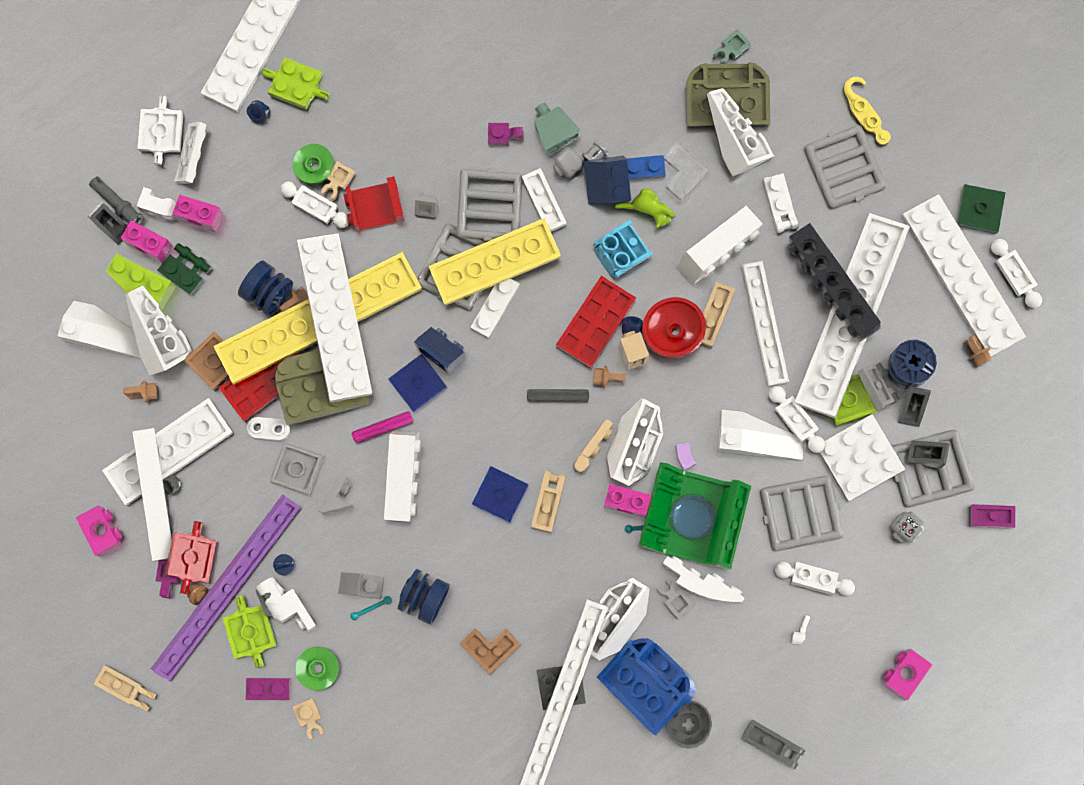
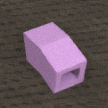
[675,443,696,471]

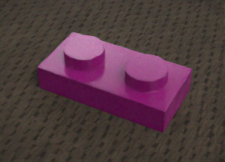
[971,504,1016,528]
[246,678,291,700]

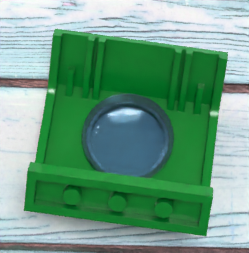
[639,462,751,569]

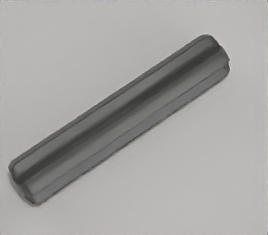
[527,389,589,402]

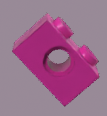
[172,194,223,232]
[121,220,172,263]
[604,484,651,518]
[76,505,123,557]
[883,649,933,700]

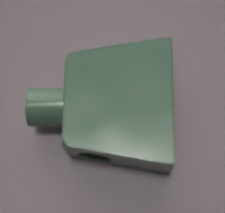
[534,103,580,156]

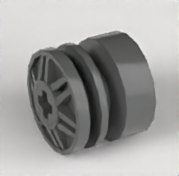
[666,700,712,749]

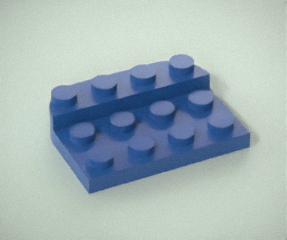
[597,638,696,736]

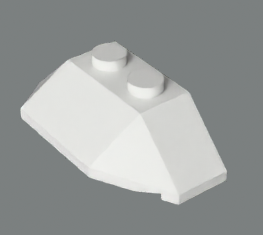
[607,398,663,486]
[591,578,650,661]

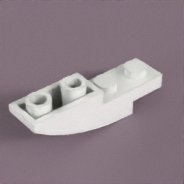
[662,556,744,603]

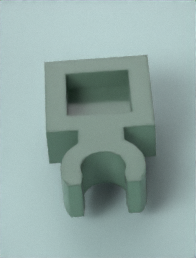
[713,29,751,64]

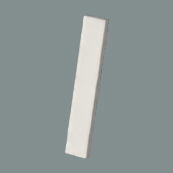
[741,261,789,387]

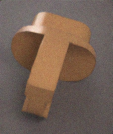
[279,286,308,312]
[967,334,992,367]
[593,366,626,388]
[123,381,157,403]

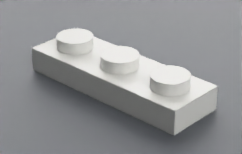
[174,122,207,184]
[522,168,567,232]
[470,279,520,339]

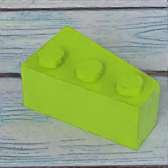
[106,253,176,312]

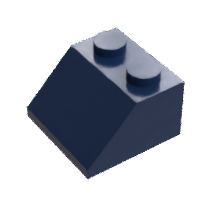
[583,155,631,203]
[414,327,465,375]

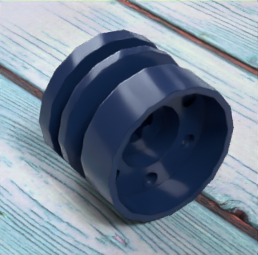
[238,260,293,317]
[886,339,937,390]
[397,569,450,625]

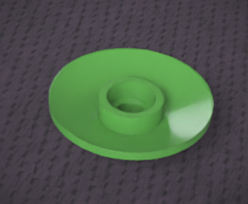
[292,144,334,184]
[295,646,339,690]

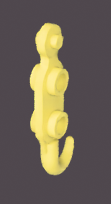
[844,77,891,145]

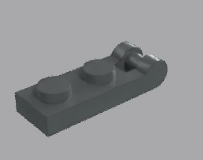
[742,720,806,770]

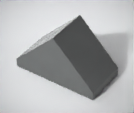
[88,202,127,244]
[899,386,931,427]
[908,441,950,469]

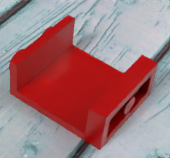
[343,176,405,232]

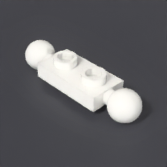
[280,181,349,228]
[991,239,1042,308]
[769,386,825,453]
[775,561,855,596]

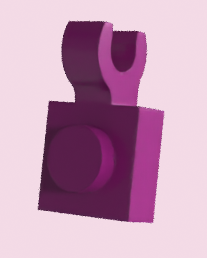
[488,123,524,145]
[155,560,179,599]

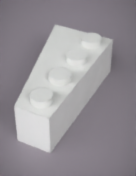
[676,206,763,286]

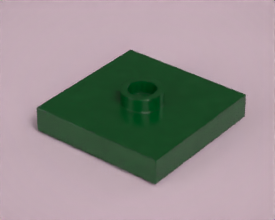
[956,184,1006,234]

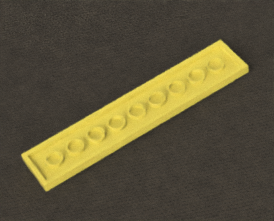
[213,252,422,385]

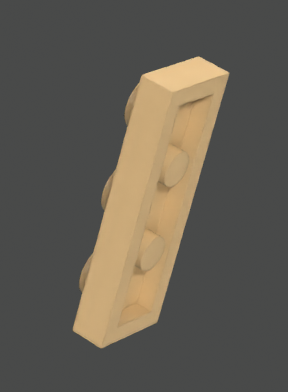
[701,281,735,348]

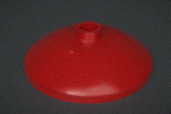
[642,297,706,358]

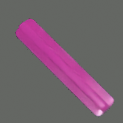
[352,411,413,443]

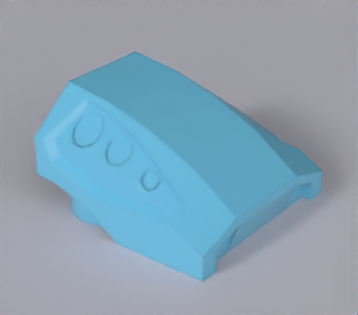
[593,220,653,279]

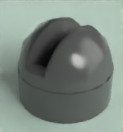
[163,475,181,494]

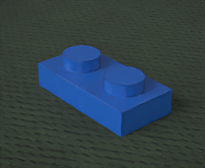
[626,155,666,181]

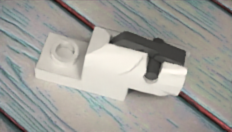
[256,577,316,633]

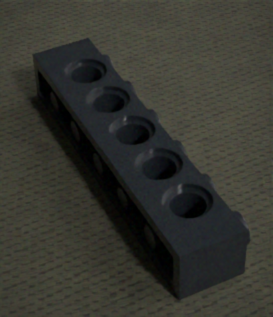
[788,223,881,342]

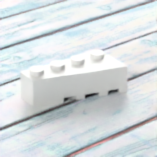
[384,430,421,522]

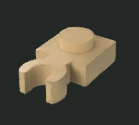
[322,161,355,201]
[292,698,324,740]

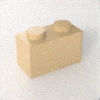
[619,331,649,371]

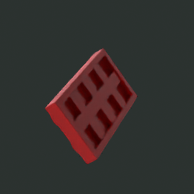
[556,276,636,368]
[218,353,299,422]

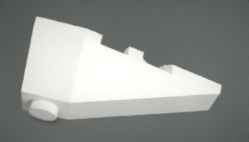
[707,88,774,176]
[125,286,193,375]
[58,301,141,358]
[717,410,804,460]

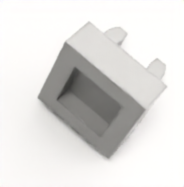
[415,192,437,218]

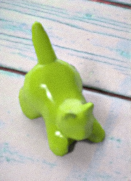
[615,188,676,228]

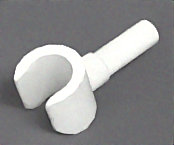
[791,615,810,644]

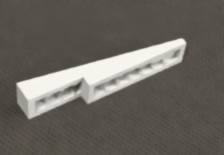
[132,428,172,561]

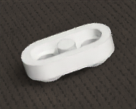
[247,417,290,441]

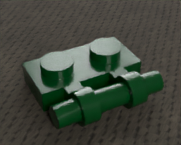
[157,243,212,296]

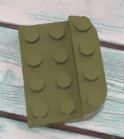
[686,62,770,127]
[275,350,369,426]

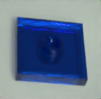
[388,354,447,413]
[472,466,529,523]

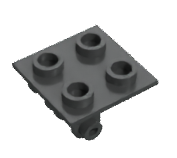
[537,666,586,710]

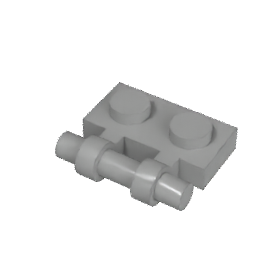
[857,362,900,409]

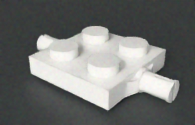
[138,96,183,166]

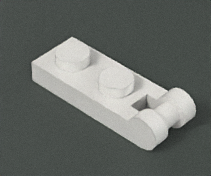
[763,173,799,233]

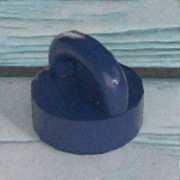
[246,100,270,122]
[622,316,643,334]
[273,554,295,576]

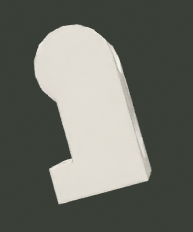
[137,187,176,220]

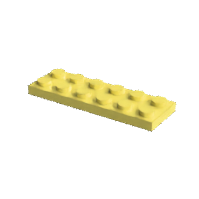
[429,218,561,306]

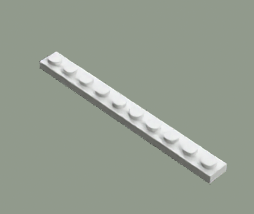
[520,599,608,785]

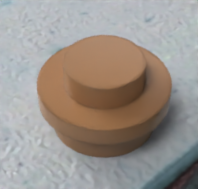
[187,584,208,605]

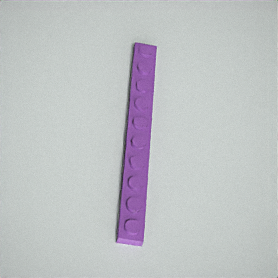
[150,494,301,681]

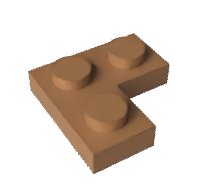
[460,628,521,675]

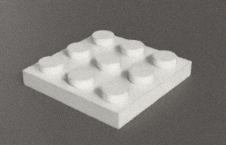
[820,414,905,501]

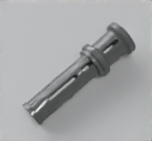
[89,176,144,224]

